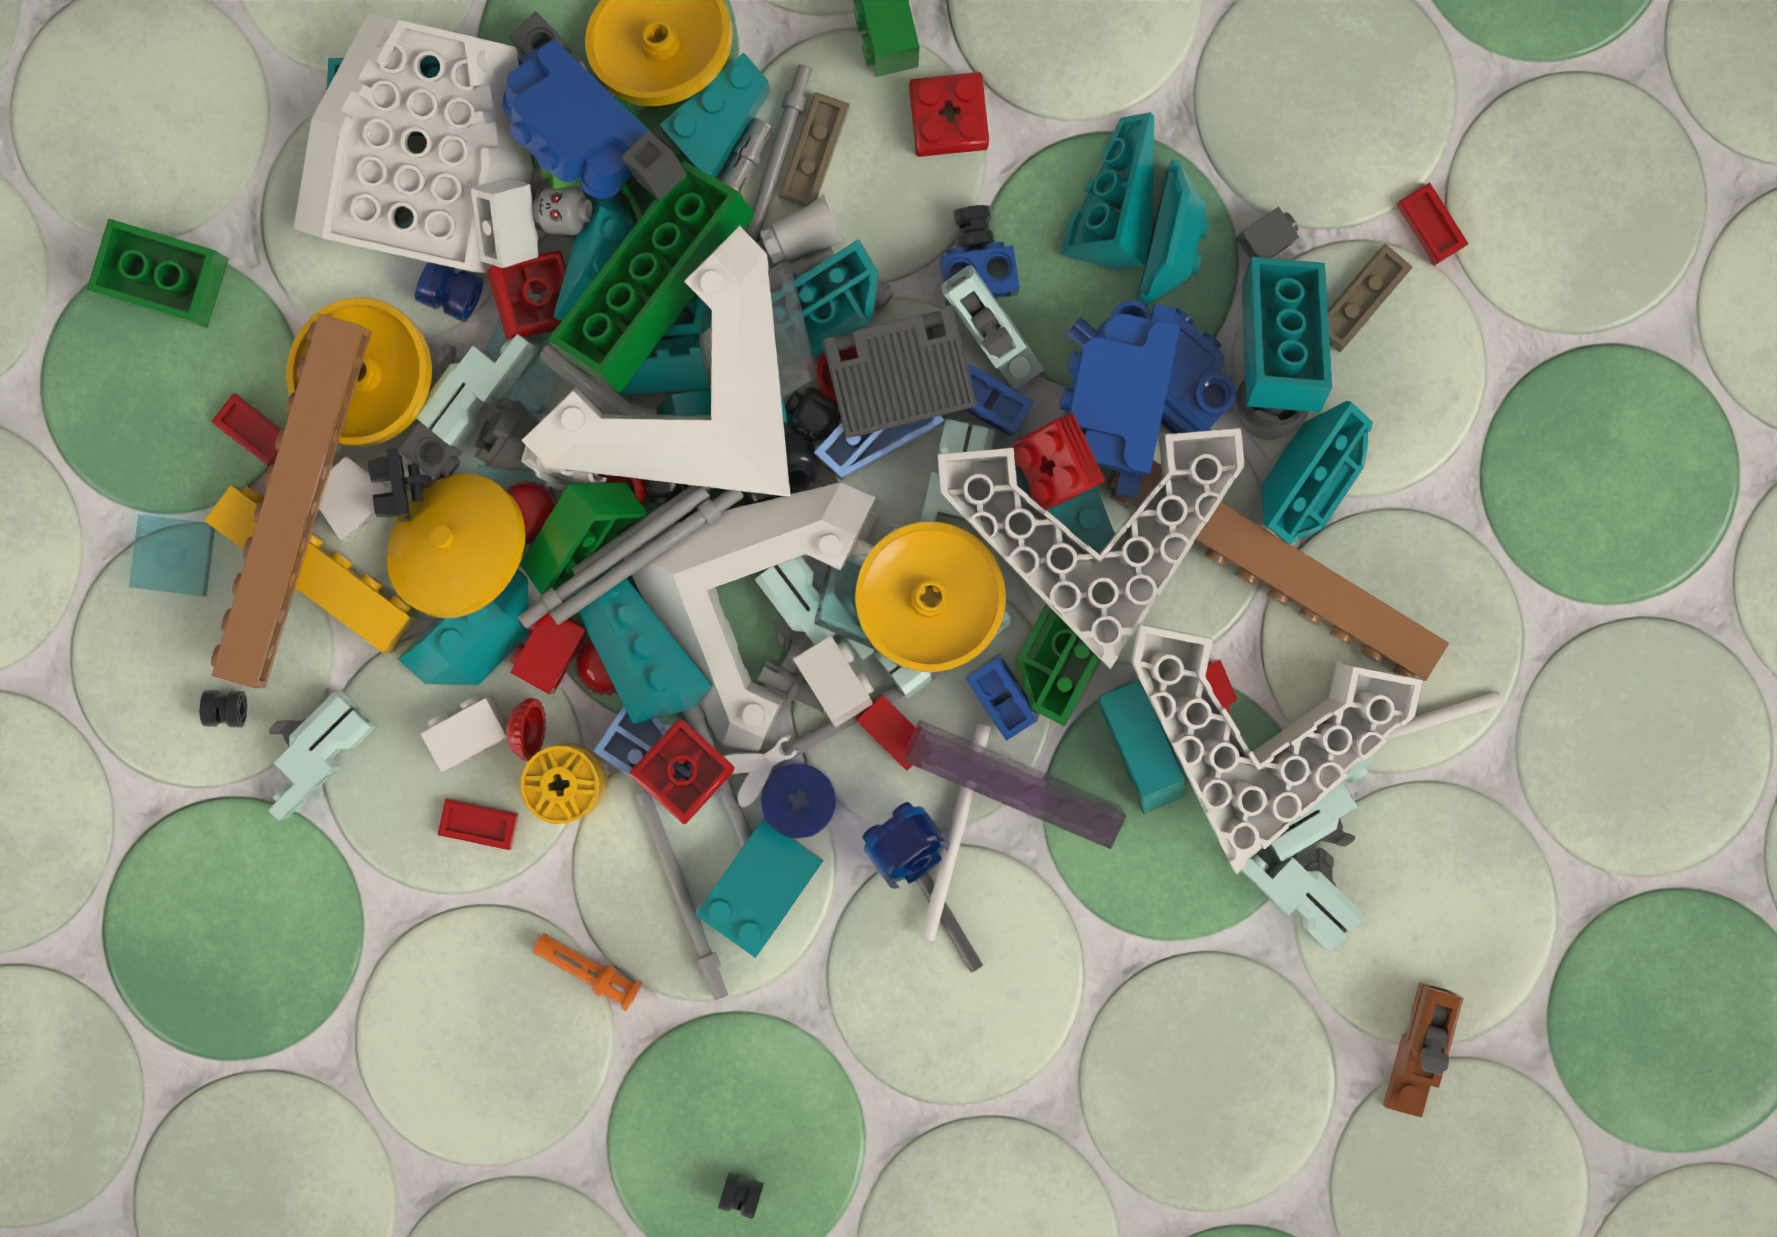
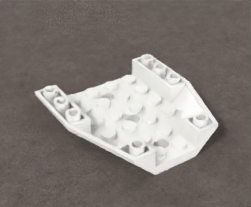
[294,13,533,273]

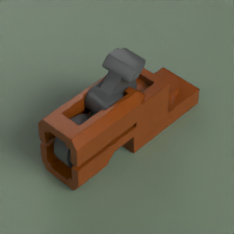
[1383,982,1464,1118]

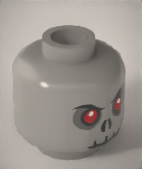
[533,186,592,235]

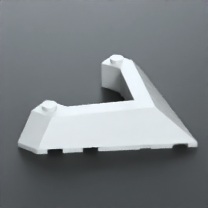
[521,226,791,497]
[937,428,1245,669]
[623,481,876,753]
[1131,625,1423,874]

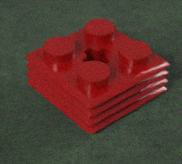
[909,72,989,157]
[487,251,566,340]
[1011,413,1105,511]
[630,719,735,824]

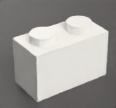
[471,178,539,268]
[793,636,874,728]
[420,695,507,773]

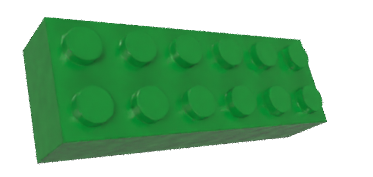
[548,161,755,394]

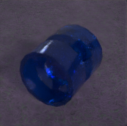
[415,262,484,322]

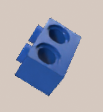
[939,242,1020,306]
[964,364,1034,438]
[965,653,1040,741]

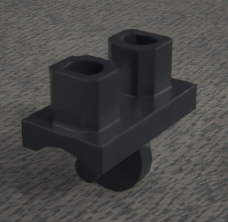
[368,448,433,522]

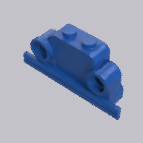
[502,39,649,199]
[1066,300,1237,434]
[1060,304,1181,499]

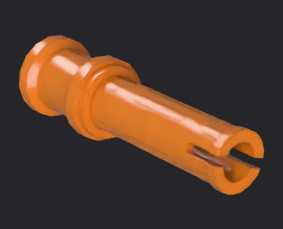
[532,933,643,1012]

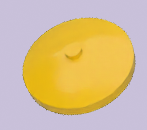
[585,0,733,106]
[286,298,432,447]
[387,474,525,619]
[855,522,1006,673]

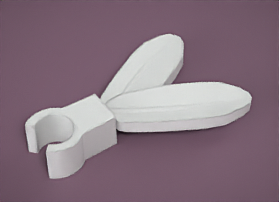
[724,735,800,807]

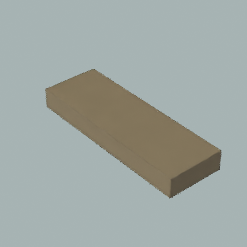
[779,92,850,207]
[1328,244,1413,352]

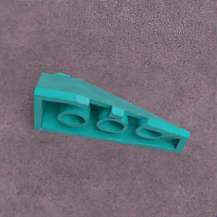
[1061,112,1154,269]

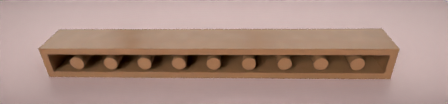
[211,313,372,689]
[1106,460,1449,681]

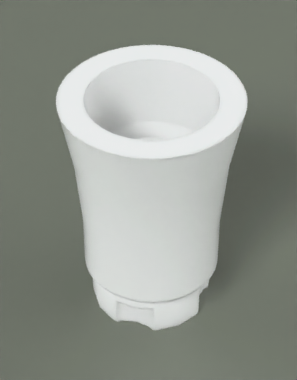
[760,194,845,264]

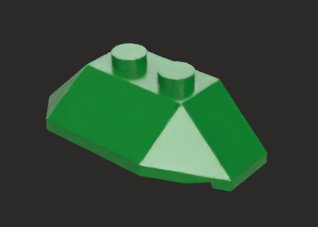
[1016,604,1101,726]

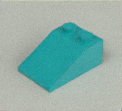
[695,818,823,958]

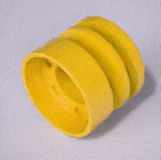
[521,743,607,824]

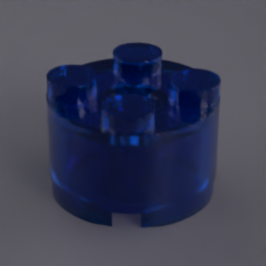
[761,761,837,838]
[862,802,950,889]

